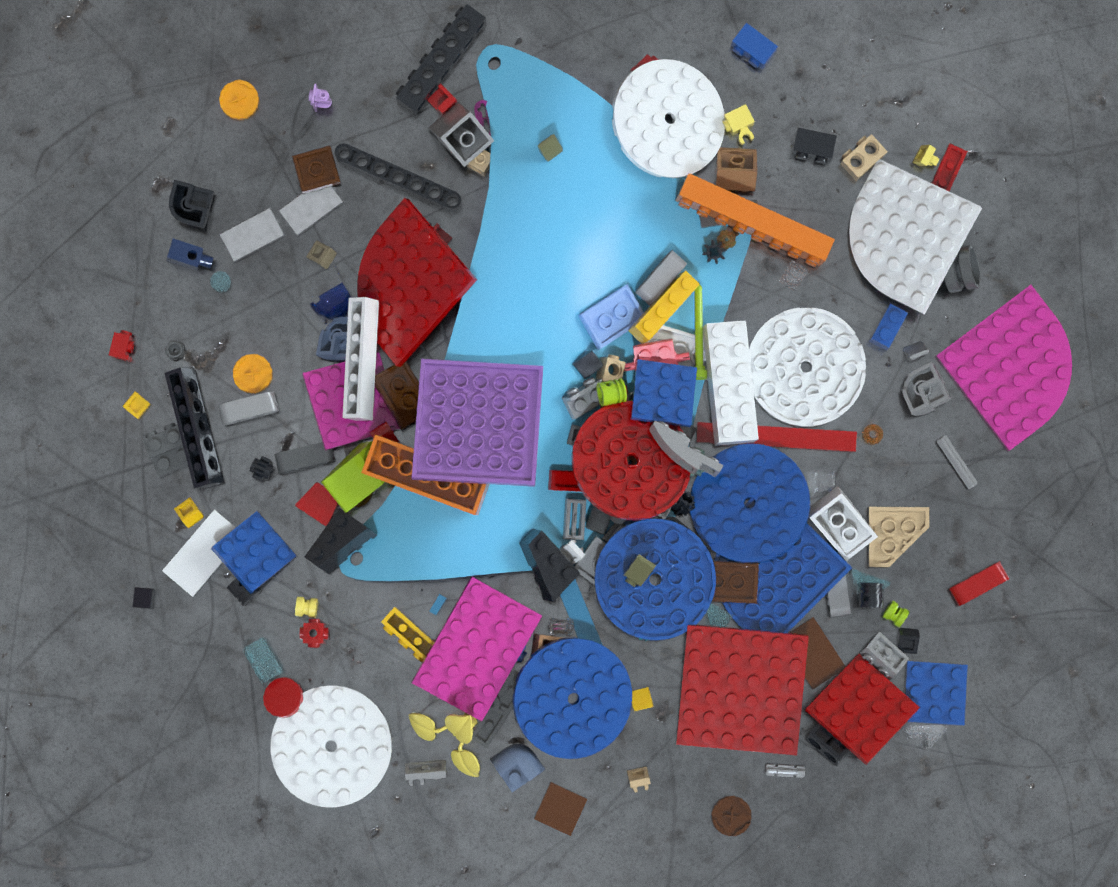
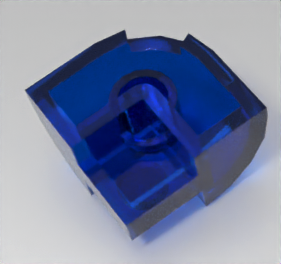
[309,282,351,321]

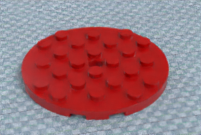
[572,401,690,520]

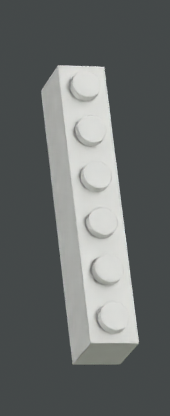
[343,297,379,421]

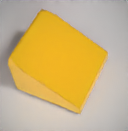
[174,497,204,528]
[632,687,654,711]

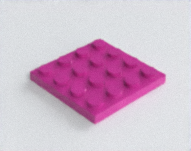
[302,352,400,450]

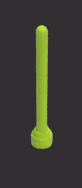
[694,285,707,380]

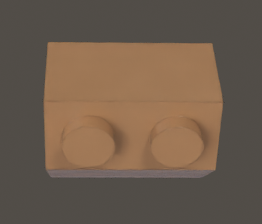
[715,147,757,192]

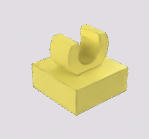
[912,145,939,166]

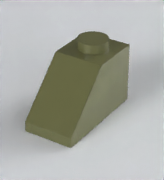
[623,554,656,588]

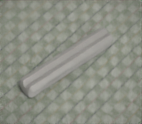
[937,435,978,489]

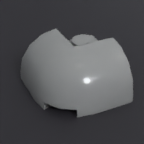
[902,361,951,416]

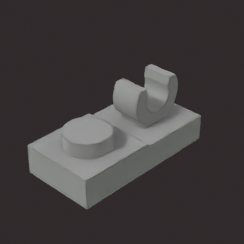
[405,760,446,786]

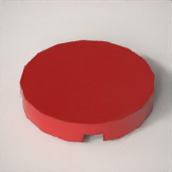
[263,677,303,718]

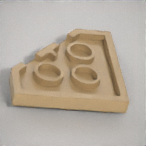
[868,507,929,567]

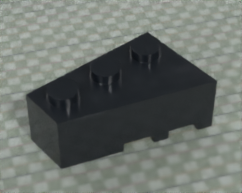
[304,508,377,574]
[519,529,580,602]

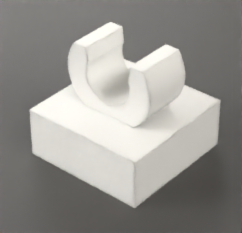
[559,540,585,565]

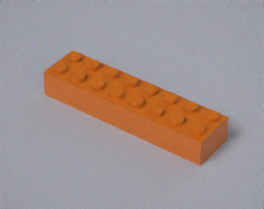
[675,173,835,267]

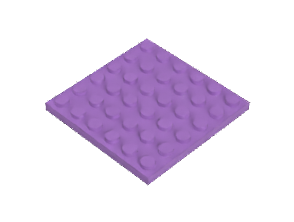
[412,359,543,487]

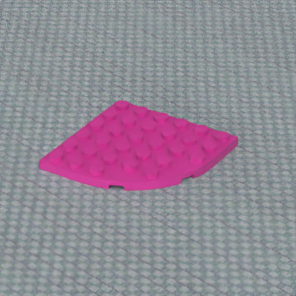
[936,285,1072,451]

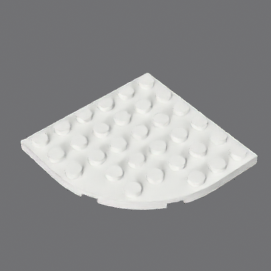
[849,159,982,315]

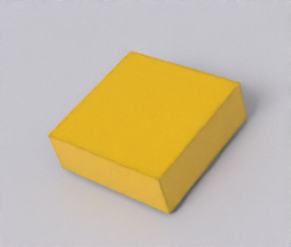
[122,391,151,420]

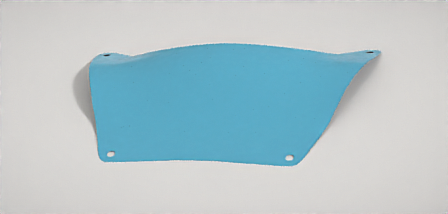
[339,44,751,581]

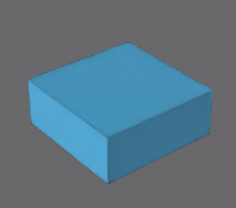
[430,594,447,616]

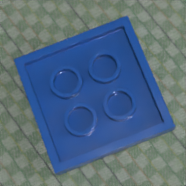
[631,359,697,427]
[211,511,296,594]
[905,661,968,725]

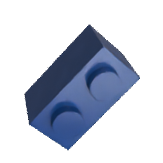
[731,23,778,69]
[869,303,908,351]

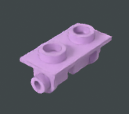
[309,84,332,112]

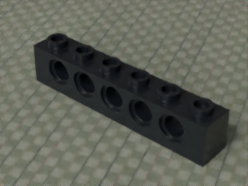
[396,4,486,115]
[164,367,223,489]

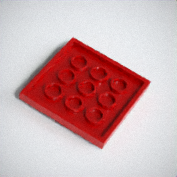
[805,654,920,765]

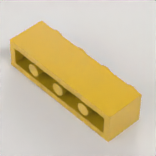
[628,270,700,344]

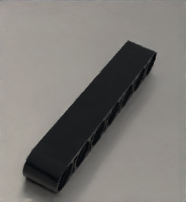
[334,143,462,212]

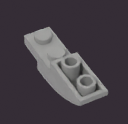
[649,421,723,477]

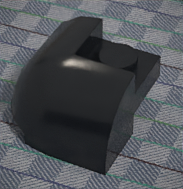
[169,180,214,228]

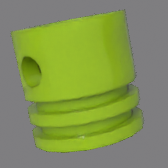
[596,378,627,406]

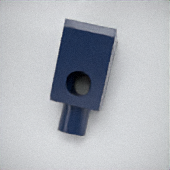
[166,238,214,270]

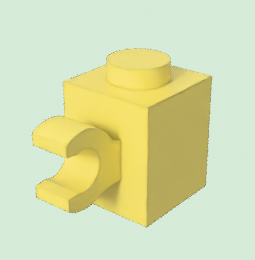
[722,104,755,145]

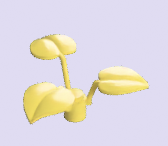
[409,713,480,777]

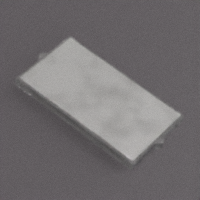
[278,186,344,237]
[219,207,286,263]

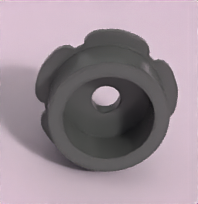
[165,341,185,360]

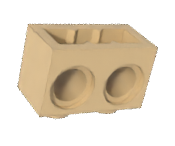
[841,134,888,181]

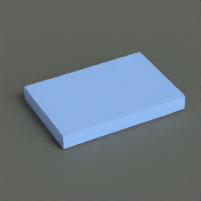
[578,284,644,350]

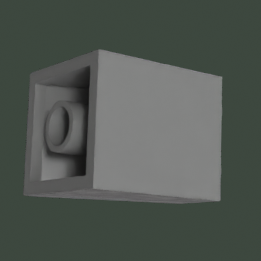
[428,102,494,167]

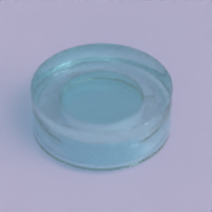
[210,271,231,292]

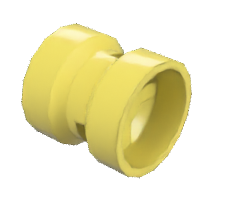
[295,596,318,618]

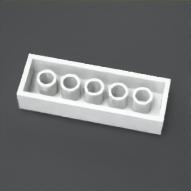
[703,321,759,446]

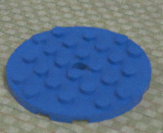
[690,444,810,563]
[594,519,716,640]
[513,637,632,759]

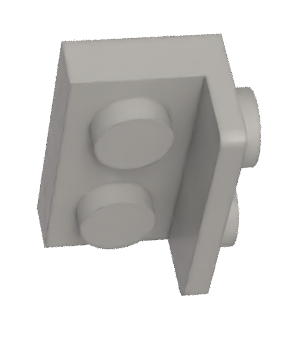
[562,377,603,419]
[859,632,909,680]

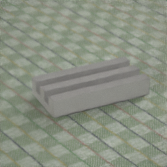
[563,498,586,540]

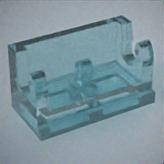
[242,637,283,685]

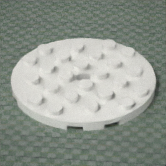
[612,59,725,179]
[749,308,866,427]
[271,686,392,807]

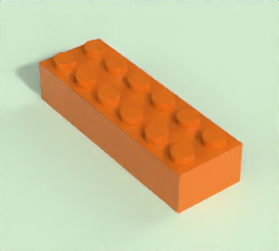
[361,435,490,515]

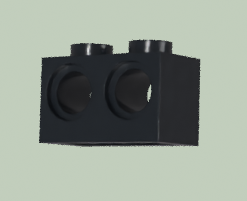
[806,723,850,767]

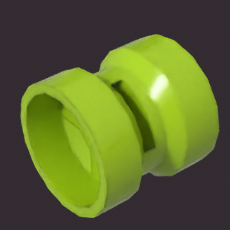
[882,600,910,628]

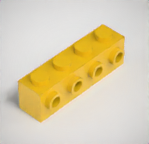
[381,607,434,662]

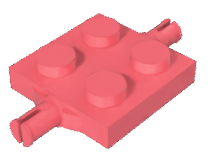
[624,339,690,372]

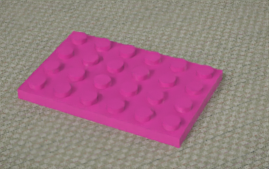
[411,576,542,721]

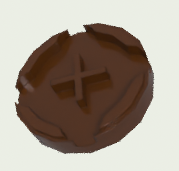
[711,796,752,836]

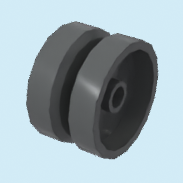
[944,245,981,293]

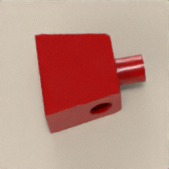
[295,482,339,526]

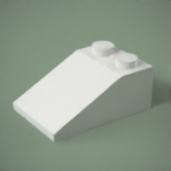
[809,486,878,561]

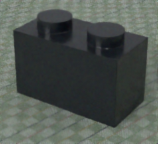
[792,128,837,164]

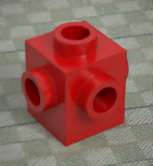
[299,619,329,648]

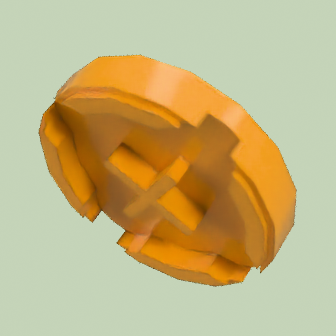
[219,80,259,120]
[233,354,273,394]

